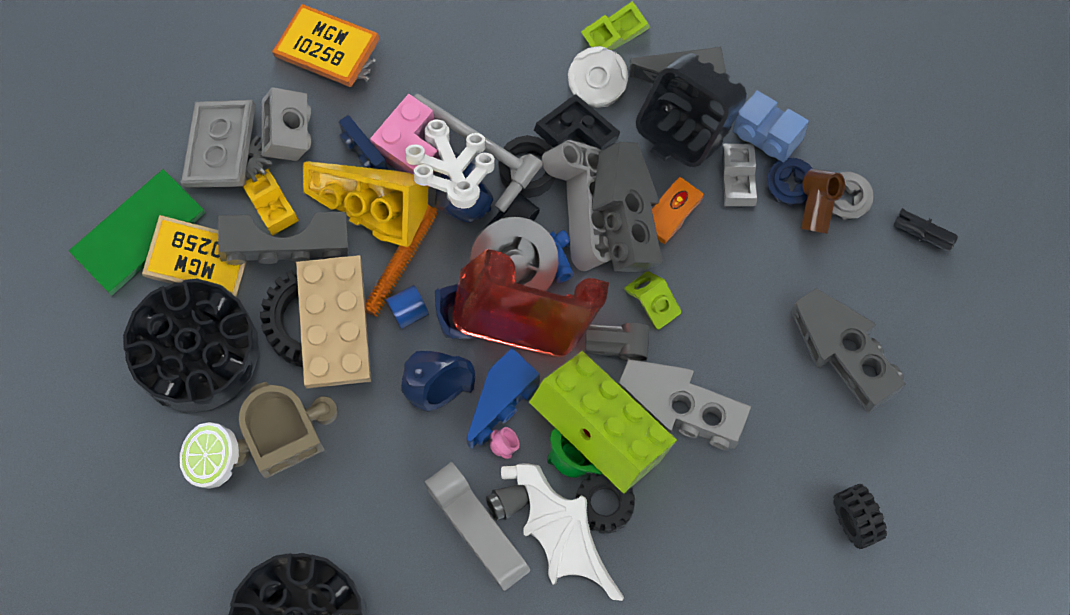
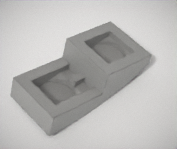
[723,144,757,206]

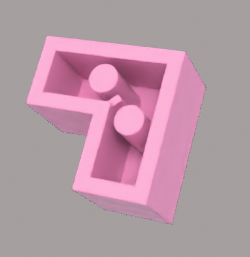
[370,94,440,174]

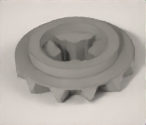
[832,172,874,220]

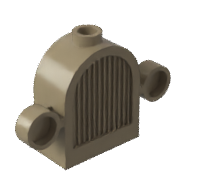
[233,382,338,479]

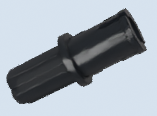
[893,208,958,251]

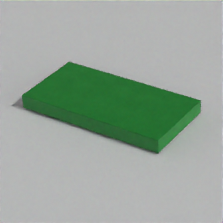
[68,169,206,296]

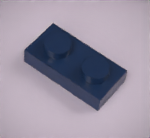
[339,115,388,170]

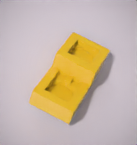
[243,169,299,236]

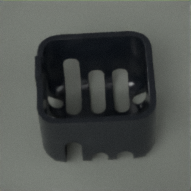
[636,53,747,167]

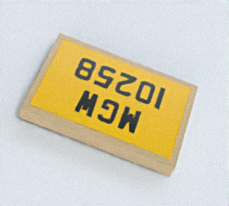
[142,215,247,297]

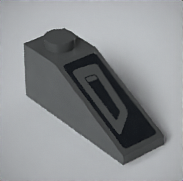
[629,47,726,97]

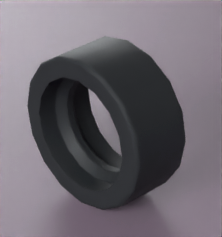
[498,135,556,198]

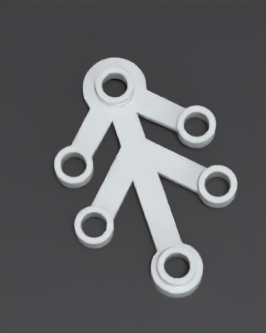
[405,119,495,208]

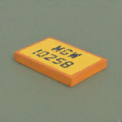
[272,4,380,87]

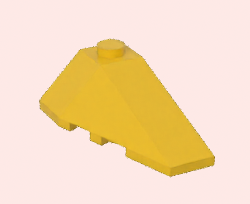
[303,161,429,247]

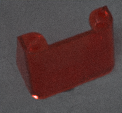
[453,249,609,357]

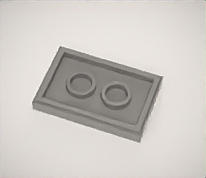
[181,100,256,188]

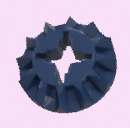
[767,158,813,206]

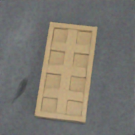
[296,255,371,389]

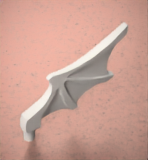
[501,463,624,601]

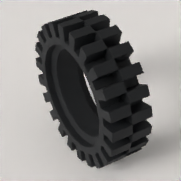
[260,270,303,368]

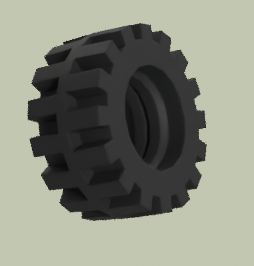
[576,473,635,534]
[833,484,887,549]

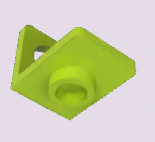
[624,271,681,330]

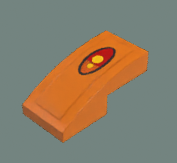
[652,177,705,245]

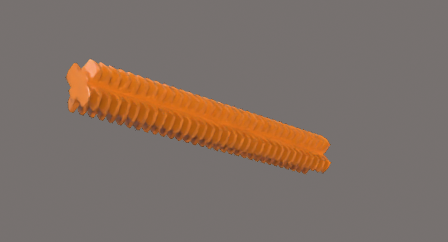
[365,205,439,317]

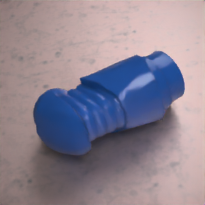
[549,230,574,283]

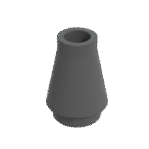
[486,485,530,521]

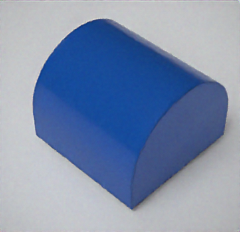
[385,285,429,329]

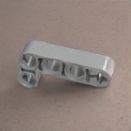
[542,140,611,271]
[424,462,531,591]

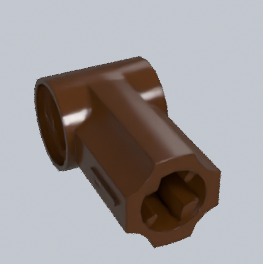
[801,169,845,234]

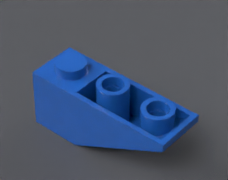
[466,348,540,449]

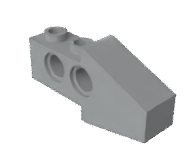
[619,359,751,450]

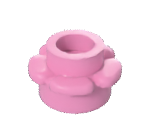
[490,427,520,459]

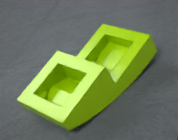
[581,1,651,50]

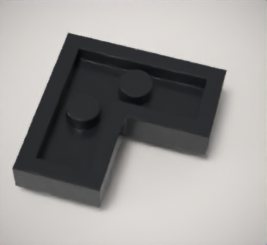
[533,94,620,151]

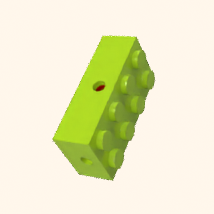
[529,351,677,494]

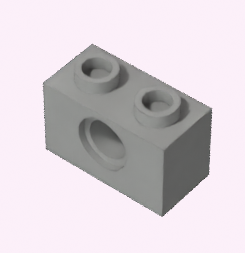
[262,87,311,161]

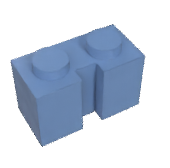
[733,90,809,163]

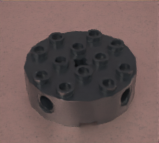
[123,278,259,413]
[228,553,366,615]

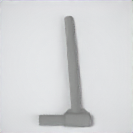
[414,94,543,213]

